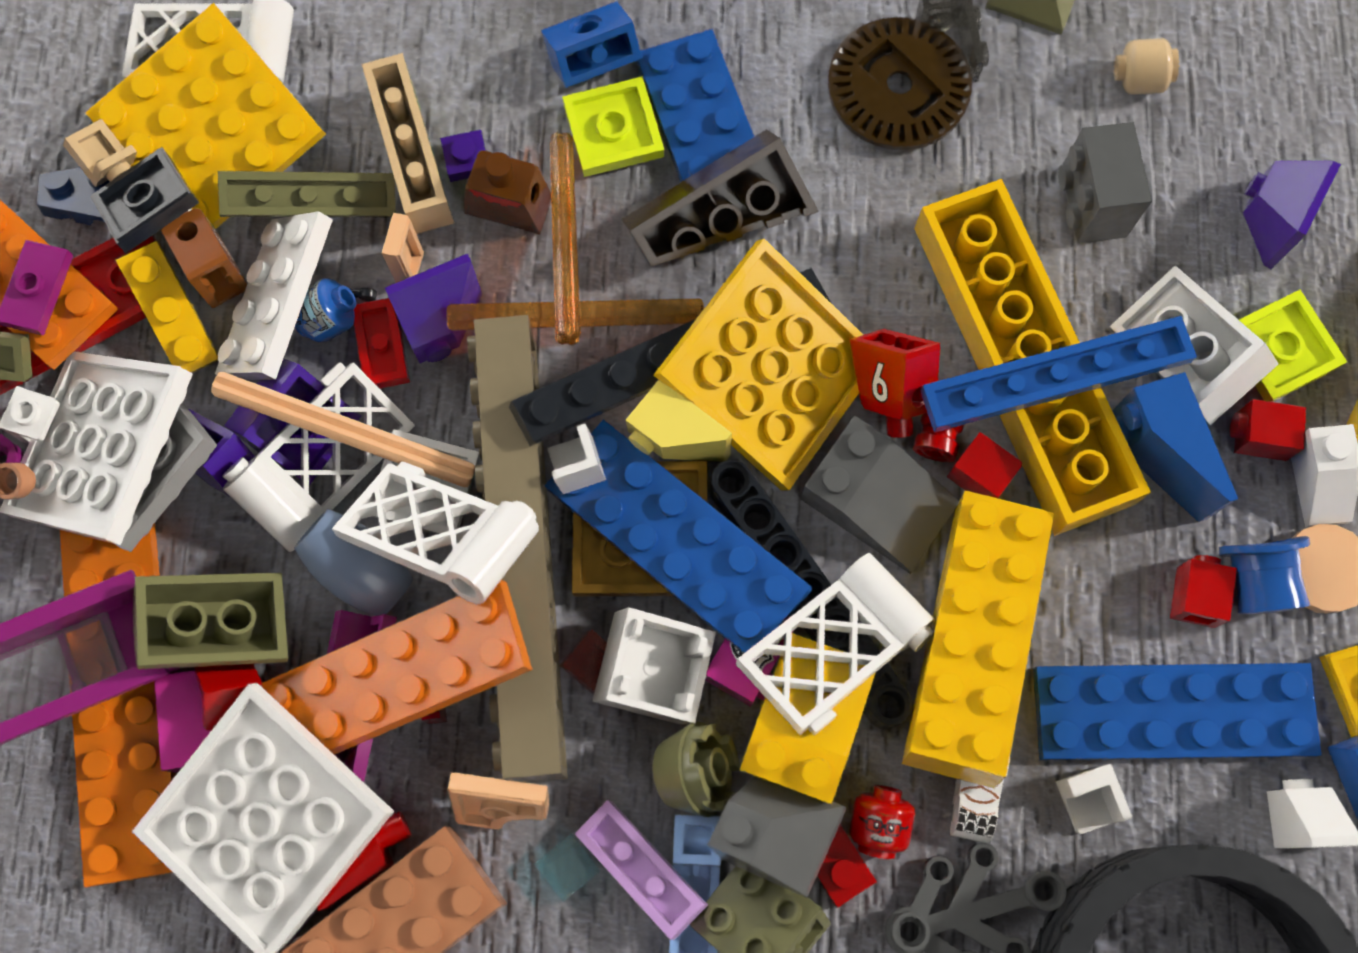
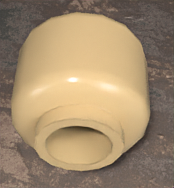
[1114,38,1179,94]

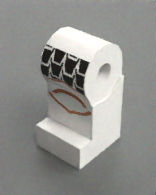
[950,757,1011,844]

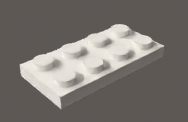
[215,211,333,380]

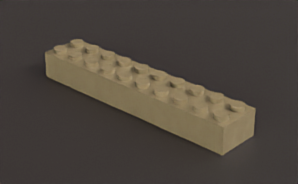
[467,315,568,783]

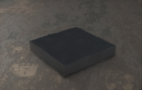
[91,147,199,253]

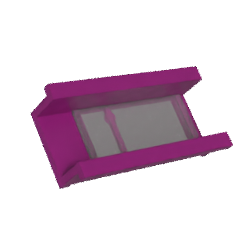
[0,570,181,745]

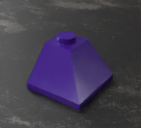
[1243,160,1341,270]
[385,253,482,363]

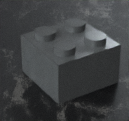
[1058,122,1152,243]

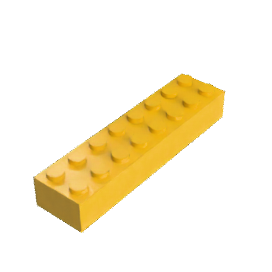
[914,179,1151,536]

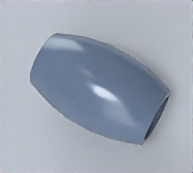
[294,509,413,616]

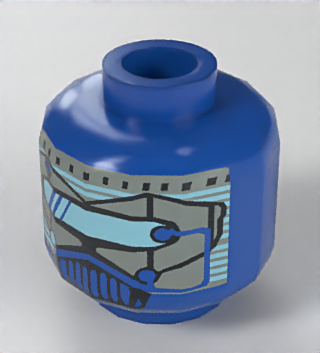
[294,278,356,342]

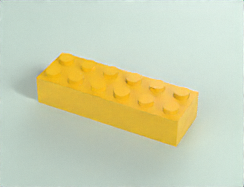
[901,490,1054,788]

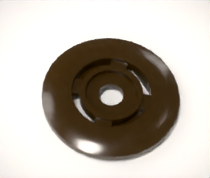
[827,17,972,150]

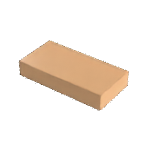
[382,213,424,283]

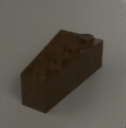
[621,129,819,267]

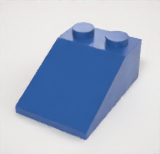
[1112,372,1238,522]

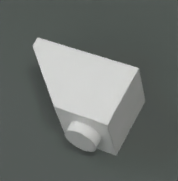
[1291,424,1358,527]
[1267,779,1358,848]

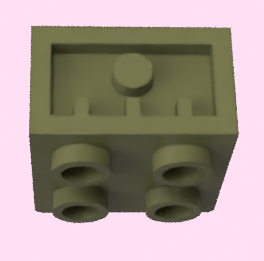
[690,866,831,953]

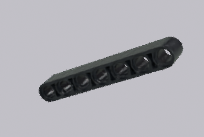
[711,460,913,729]

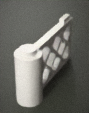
[122,0,294,84]
[223,362,415,552]
[332,461,539,604]
[736,553,935,736]

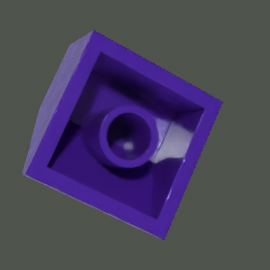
[224,358,362,486]

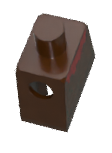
[464,150,553,235]

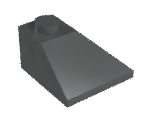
[708,776,846,898]

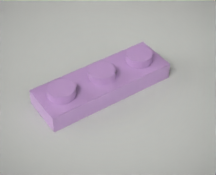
[575,800,708,940]

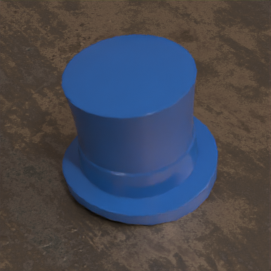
[1219,536,1311,614]

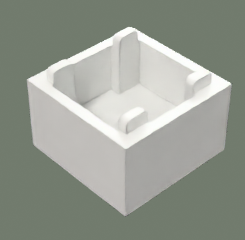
[592,607,716,724]

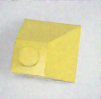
[626,380,732,462]

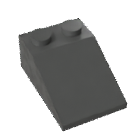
[800,415,959,574]

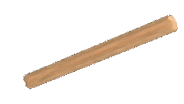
[211,372,475,487]

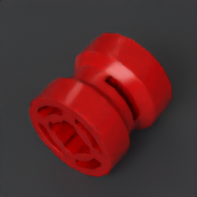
[913,413,965,462]

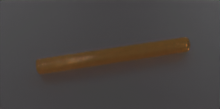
[550,132,581,345]
[446,298,705,331]

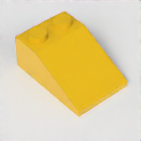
[740,633,875,804]

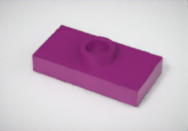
[0,240,74,336]

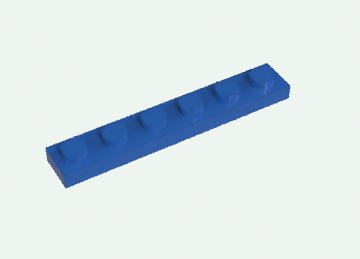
[920,316,1197,433]

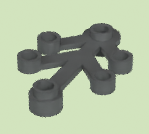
[885,843,1066,953]

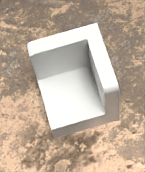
[547,424,606,494]
[1056,763,1132,834]

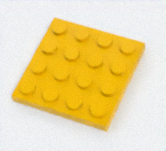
[85,3,326,229]
[654,238,863,491]

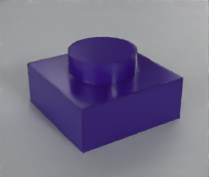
[440,129,486,183]

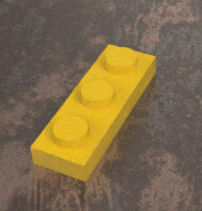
[116,241,218,373]

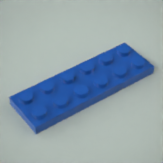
[544,419,812,654]
[1033,663,1322,760]

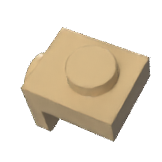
[63,119,137,187]

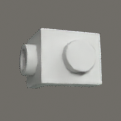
[0,386,60,444]

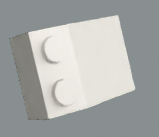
[1110,266,1279,425]

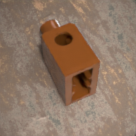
[161,208,248,309]

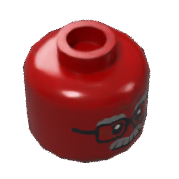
[849,785,915,859]

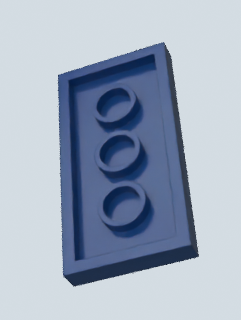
[636,29,754,182]

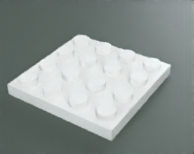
[0,352,193,545]
[132,683,394,953]

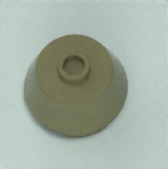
[653,721,740,817]

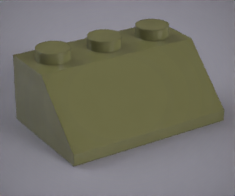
[133,573,288,669]

